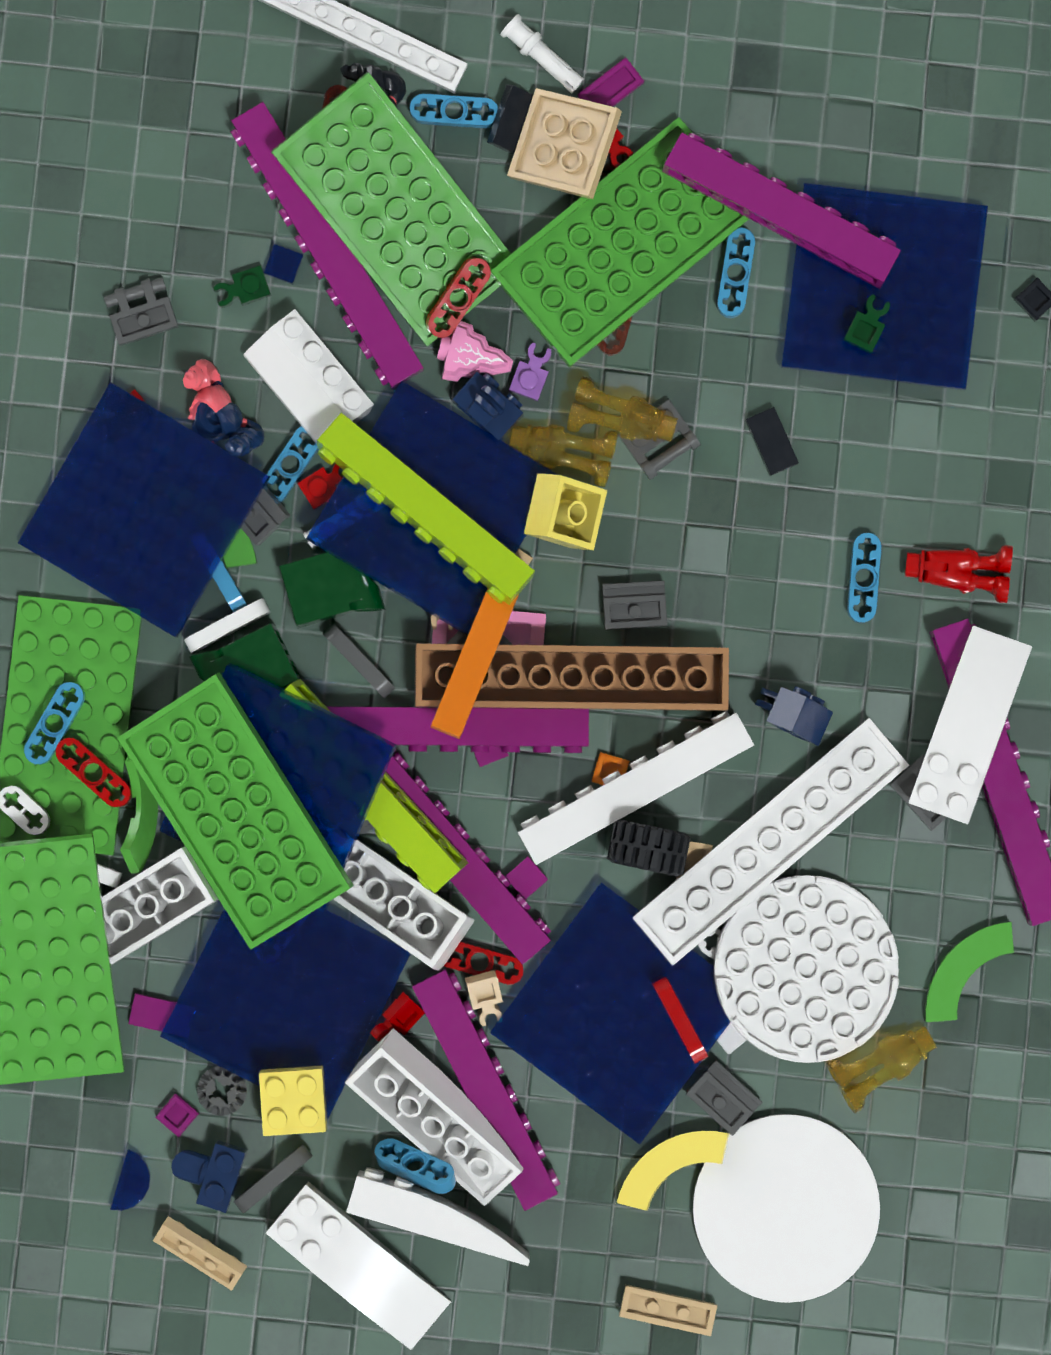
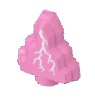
[437,321,513,382]

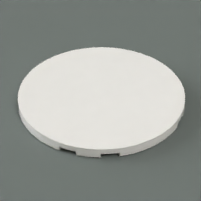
[714,875,899,1063]
[693,1114,880,1303]

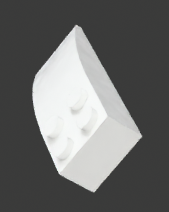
[909,626,1032,824]
[313,813,475,972]
[102,846,219,965]
[345,1028,524,1206]
[346,1167,530,1266]
[266,1181,451,1350]

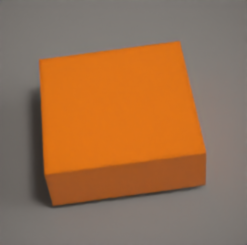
[591,752,630,785]

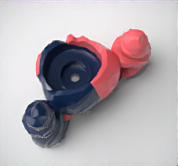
[183,359,265,457]

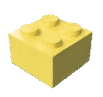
[524,473,607,551]
[259,1066,328,1136]

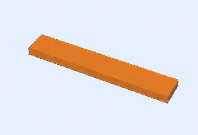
[430,588,519,739]

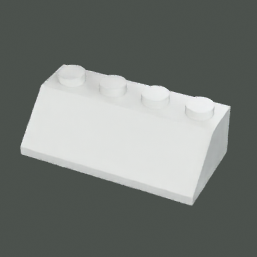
[243,309,374,444]

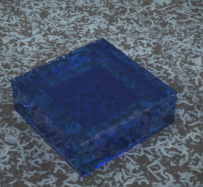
[264,244,304,285]

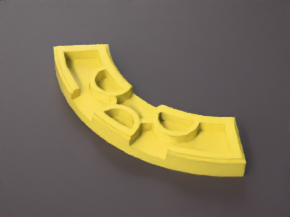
[617,1131,729,1211]

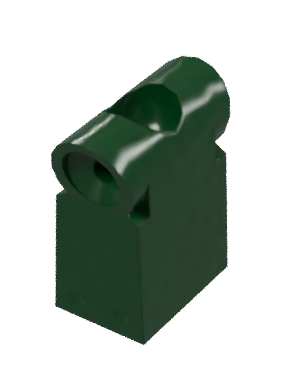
[279,535,386,629]
[189,623,302,710]

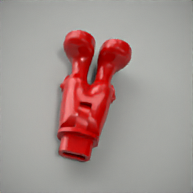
[905,545,1013,603]

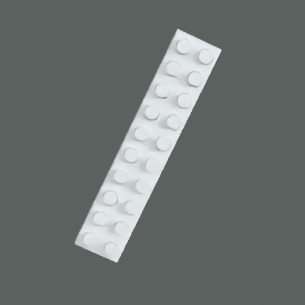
[632,718,909,966]

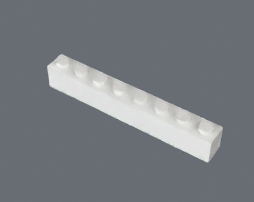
[518,711,754,865]

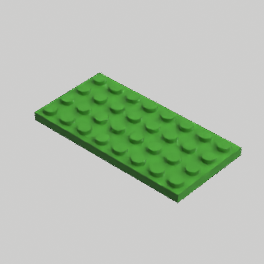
[271,72,511,346]
[490,117,750,368]
[0,595,143,855]
[117,672,354,950]
[0,833,125,1085]

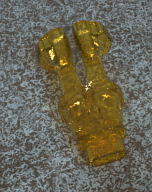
[567,376,678,442]
[509,424,618,488]
[826,1026,937,1114]

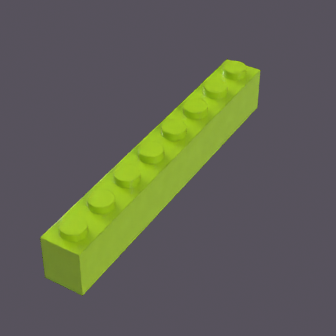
[317,412,535,605]
[265,679,469,894]

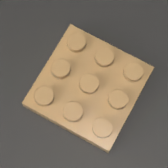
[507,88,622,199]

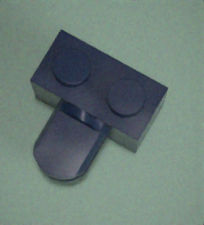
[452,372,524,443]
[754,686,833,746]
[171,1140,248,1213]

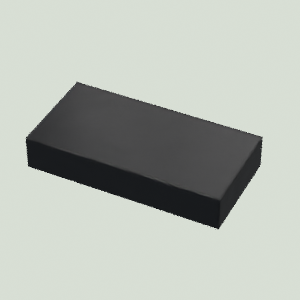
[487,84,533,154]
[745,407,799,476]

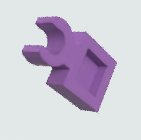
[509,343,551,402]

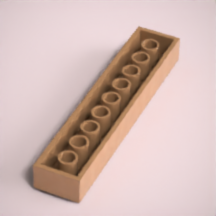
[415,644,729,711]

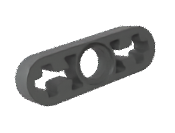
[322,623,395,698]
[233,1144,313,1214]

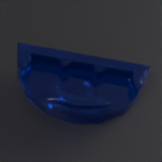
[110,1149,151,1211]

